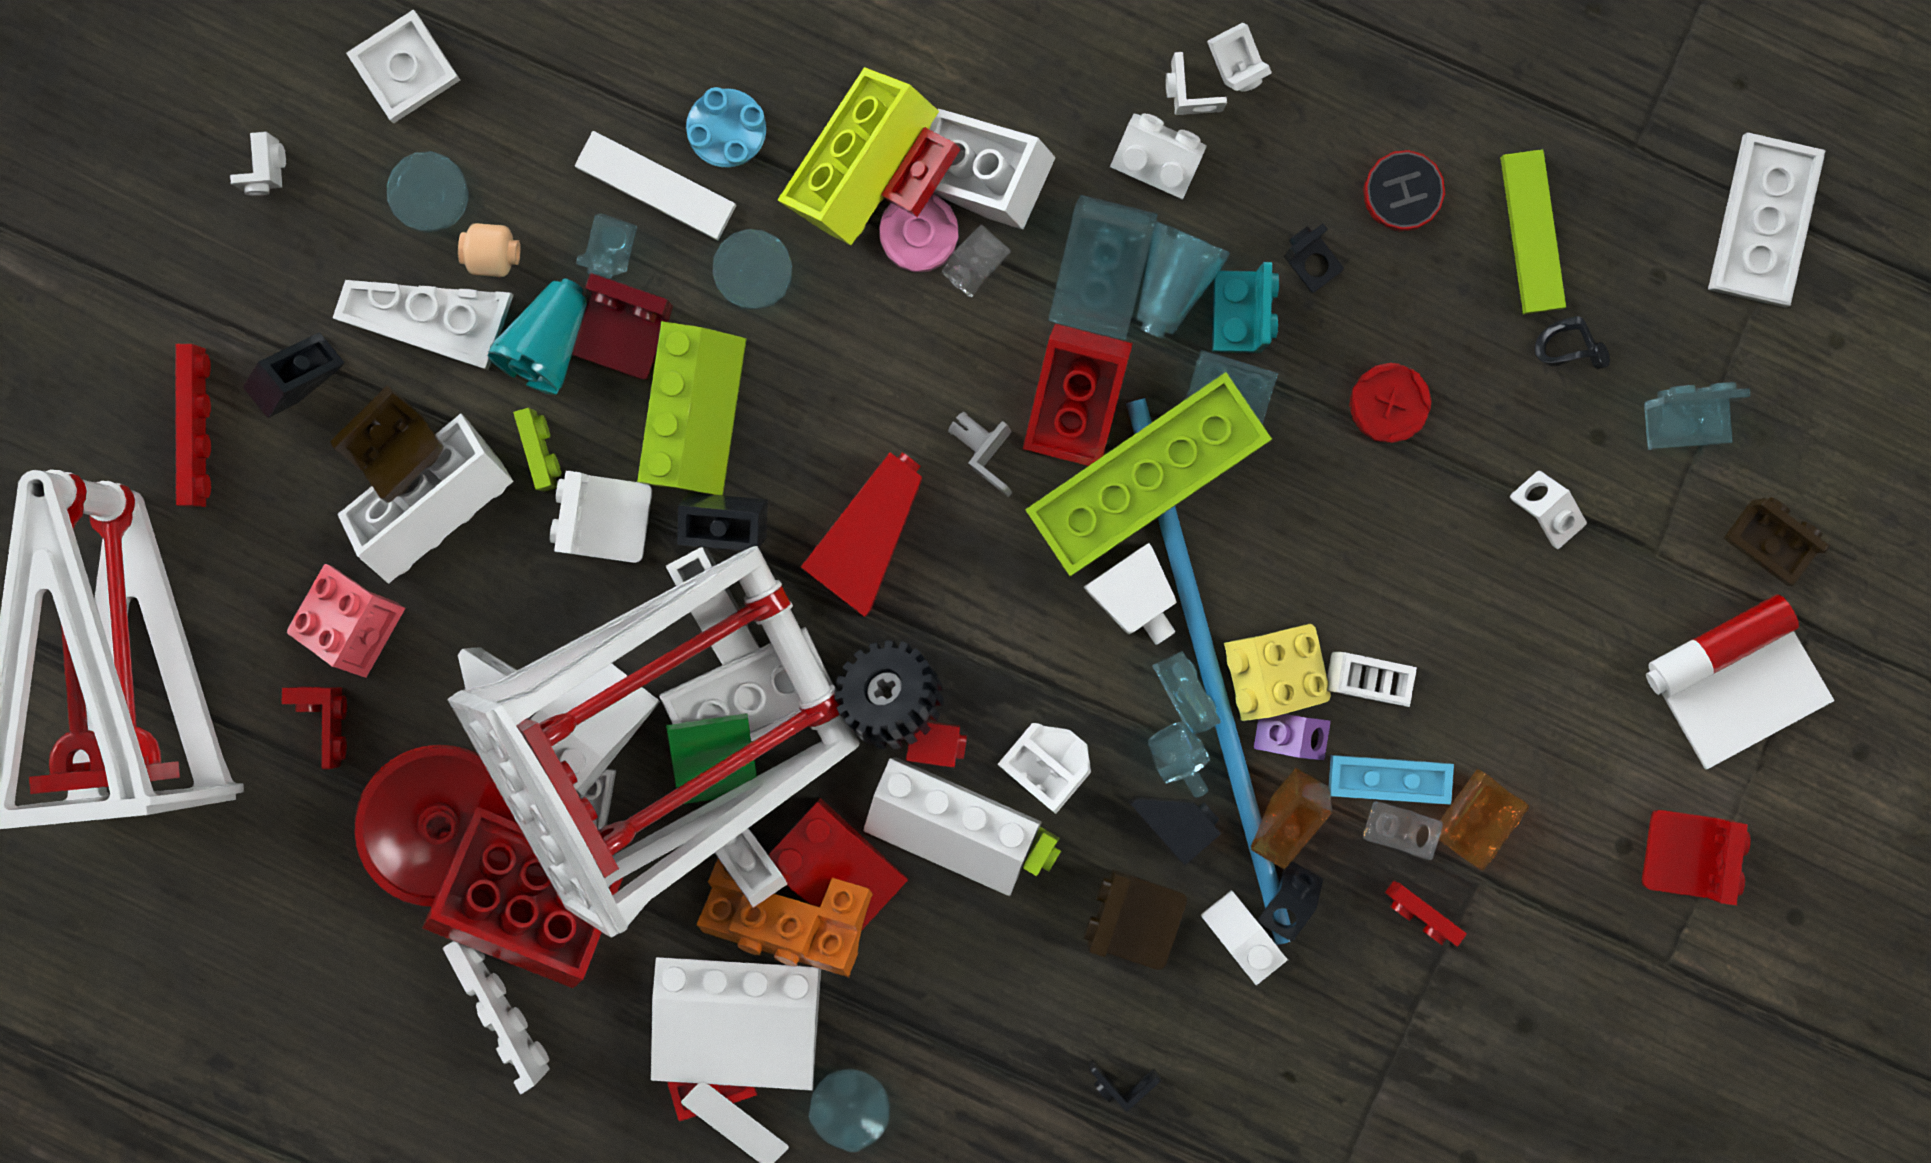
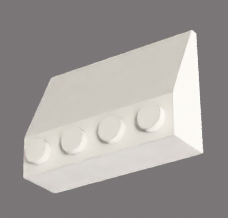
[651,957,821,1090]

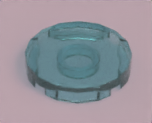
[386,151,469,233]
[712,229,793,310]

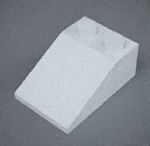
[930,109,1055,230]
[530,663,660,796]

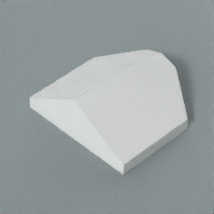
[998,723,1091,814]

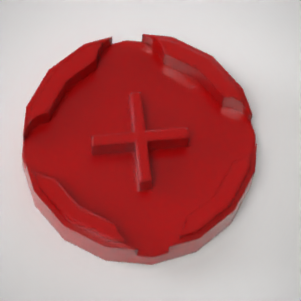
[1349,362,1432,443]

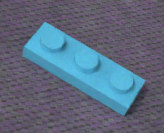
[1328,755,1454,804]

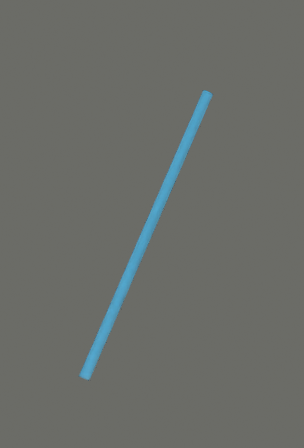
[1126,398,1295,945]

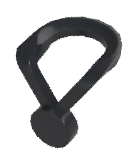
[1534,316,1610,369]

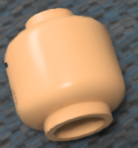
[458,223,520,277]

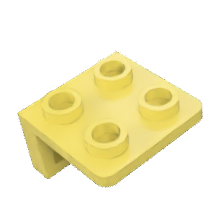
[1224,624,1331,721]

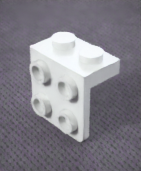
[550,471,652,563]

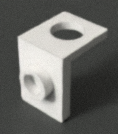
[1166,52,1227,115]
[1510,471,1587,549]

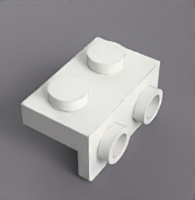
[1110,113,1206,199]

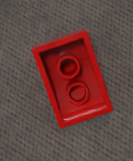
[1023,323,1133,466]
[768,798,908,931]

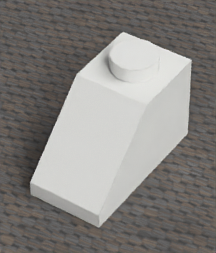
[1201,890,1288,985]

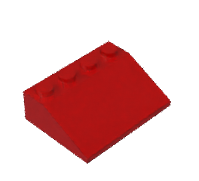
[422,807,623,988]

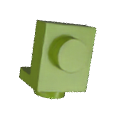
[1023,826,1061,876]

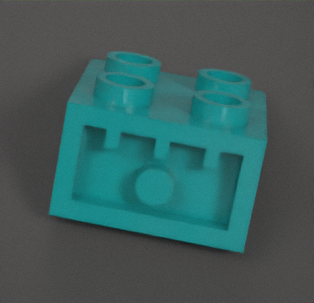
[1212,262,1279,353]

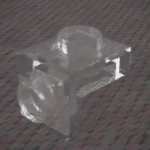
[942,225,1011,297]

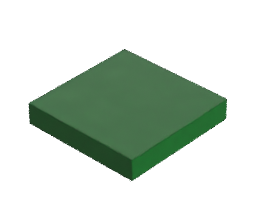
[667,713,757,804]

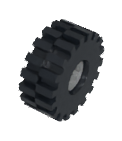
[835,640,944,749]

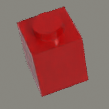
[906,721,967,768]

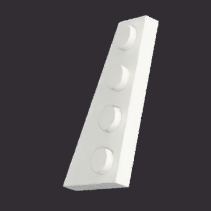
[333,280,513,370]
[443,941,550,1095]

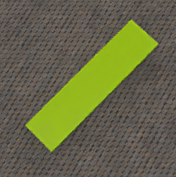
[1500,149,1566,315]

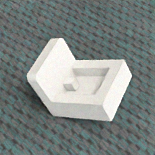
[1207,23,1272,92]
[230,132,286,196]

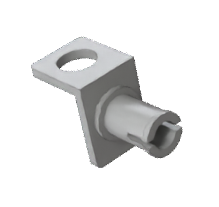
[948,412,1012,497]

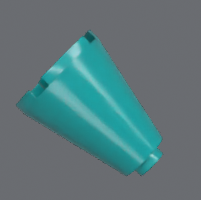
[487,279,587,395]

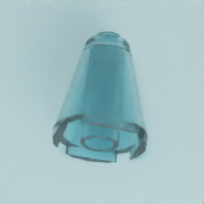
[1136,221,1230,339]

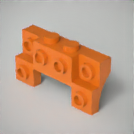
[697,859,873,978]

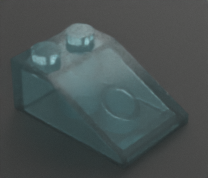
[1048,195,1158,340]

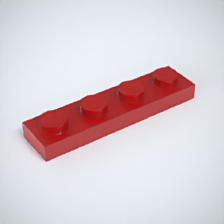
[176,344,211,507]

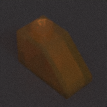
[1251,768,1332,869]

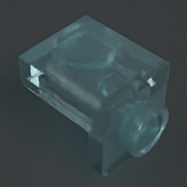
[576,213,637,279]

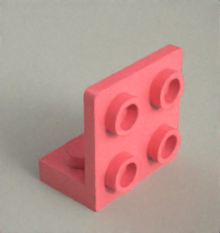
[287,564,406,678]

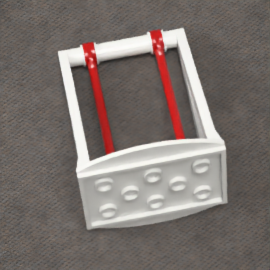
[0,470,244,829]
[448,546,860,938]

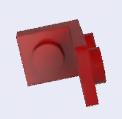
[282,687,347,769]

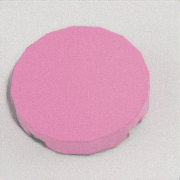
[879,194,959,273]

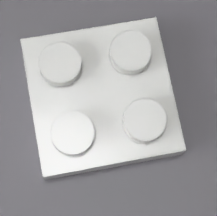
[346,9,460,123]

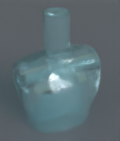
[1148,722,1210,798]

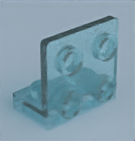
[1644,382,1751,450]

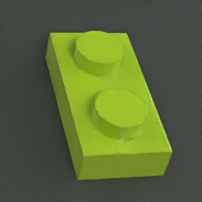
[513,408,561,492]

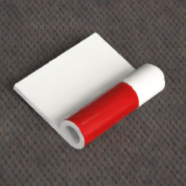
[1646,594,1834,769]

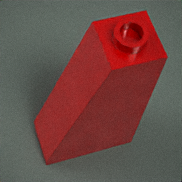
[801,452,923,617]

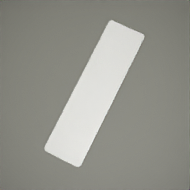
[681,1081,789,1163]

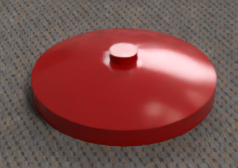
[354,745,517,907]

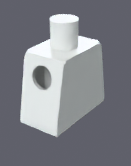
[1084,543,1177,645]

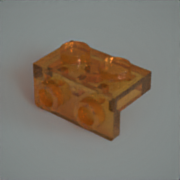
[1430,769,1529,870]

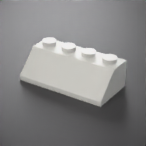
[338,414,513,584]
[863,757,1042,896]

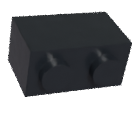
[677,492,768,551]

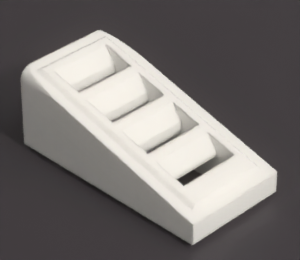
[1327,652,1417,707]

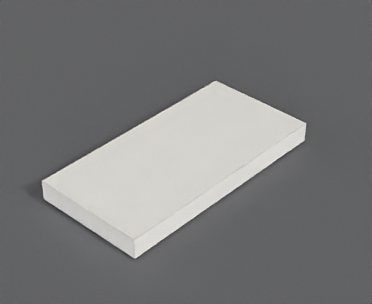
[1708,133,1826,308]
[659,627,833,741]

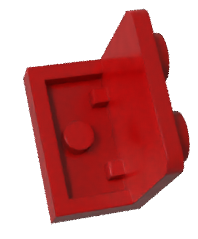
[1642,810,1751,906]

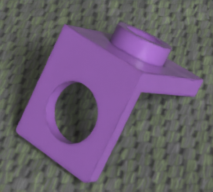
[1254,714,1330,760]

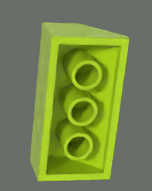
[637,321,747,495]

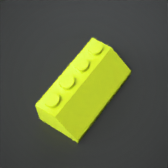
[778,67,939,245]

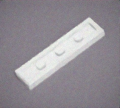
[575,131,736,241]

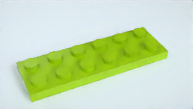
[1025,372,1272,576]

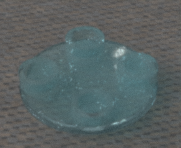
[809,1069,890,1152]

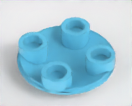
[686,87,766,167]

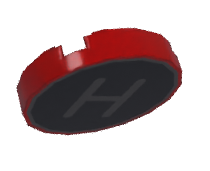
[1363,150,1445,232]

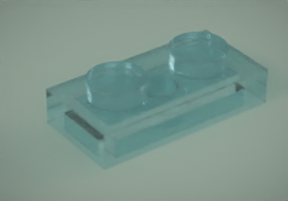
[1152,651,1221,736]

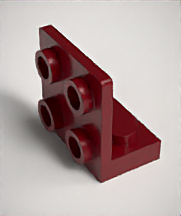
[572,273,674,380]

